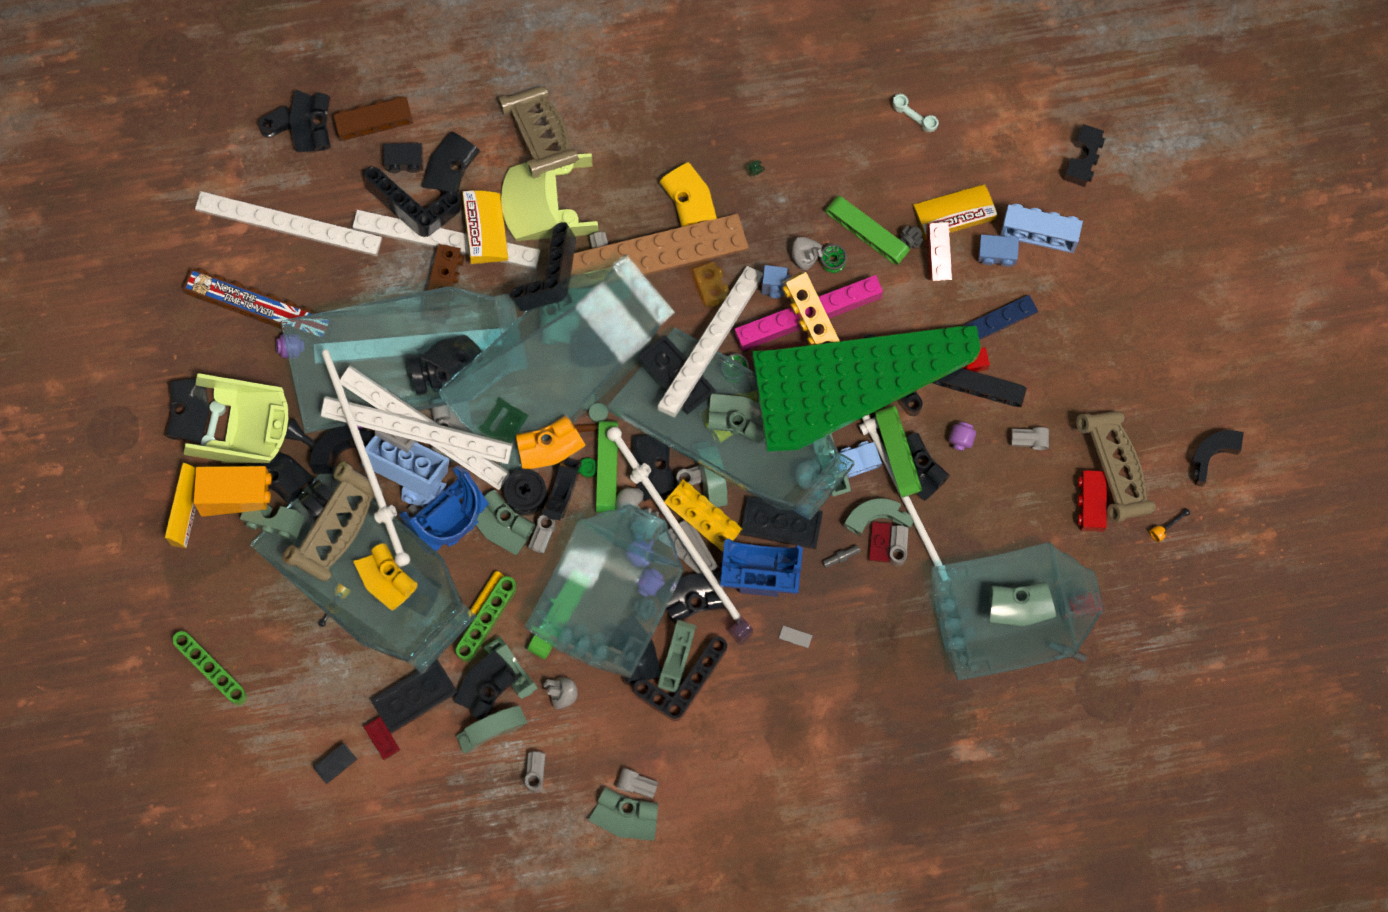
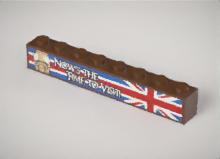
[183,268,335,344]

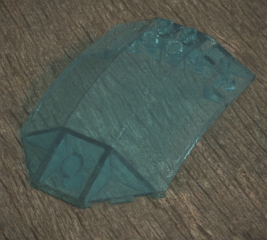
[525,504,684,678]
[931,542,1104,681]

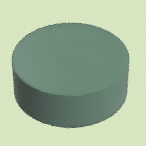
[589,403,608,423]

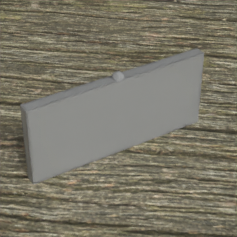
[779,626,813,648]

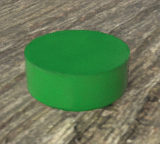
[580,458,597,478]

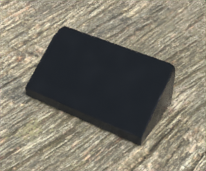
[313,743,357,784]

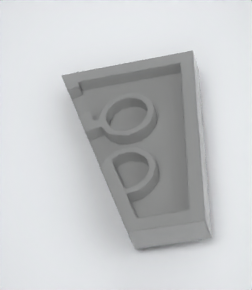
[657,520,719,574]

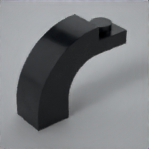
[309,425,373,474]
[1190,430,1244,486]
[542,458,582,521]

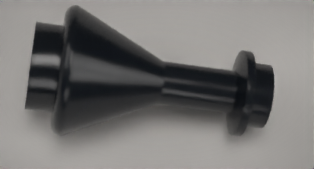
[284,419,320,452]

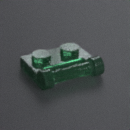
[478,396,529,443]

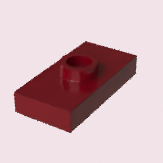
[869,522,892,563]
[364,717,401,760]

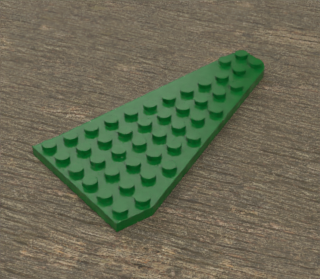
[752,326,981,452]

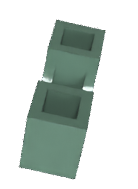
[240,504,305,539]

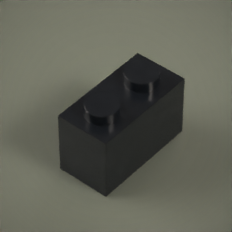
[384,143,423,173]

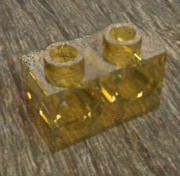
[693,262,730,308]

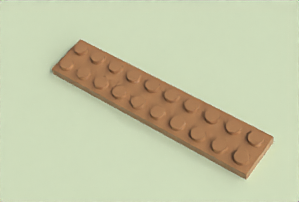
[568,214,749,292]

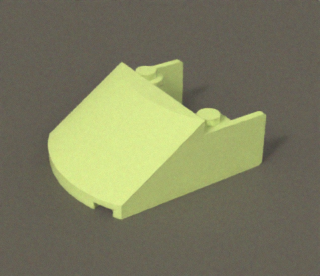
[501,153,598,241]
[184,374,288,463]

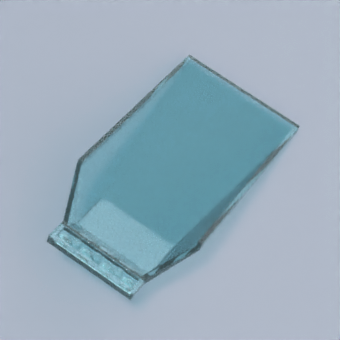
[437,254,675,476]
[281,286,529,433]
[607,328,854,520]
[250,465,476,674]

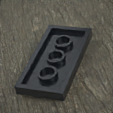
[636,335,716,415]
[740,497,823,550]
[371,659,458,734]

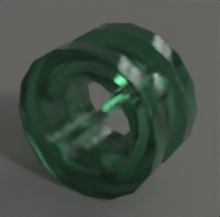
[746,160,765,177]

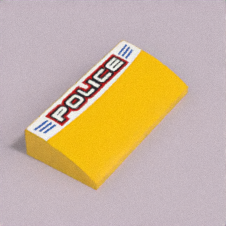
[913,184,997,240]
[463,191,508,264]
[165,463,196,548]

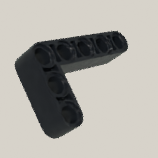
[364,167,461,237]
[510,222,576,311]
[634,637,727,721]

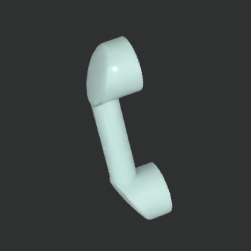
[893,94,938,132]
[201,401,226,446]

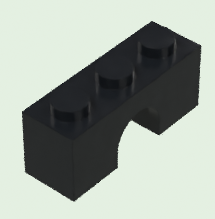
[1064,124,1105,187]

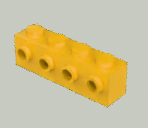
[664,479,742,552]

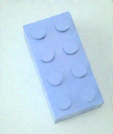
[1000,204,1083,253]
[362,436,449,498]

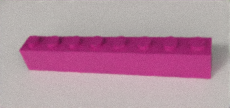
[735,275,883,352]

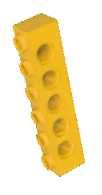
[782,271,840,345]

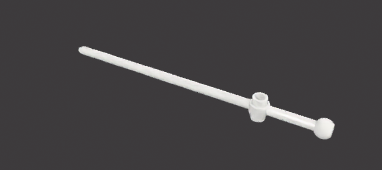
[322,350,410,567]
[859,415,949,583]
[607,427,740,621]

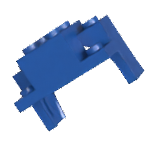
[399,465,489,554]
[720,539,803,597]

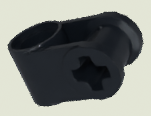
[259,106,291,138]

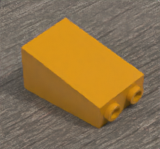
[194,466,272,517]

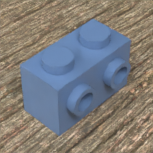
[978,235,1019,267]
[762,265,791,298]

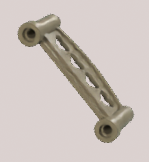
[498,86,579,179]
[1076,411,1156,523]
[282,462,383,582]

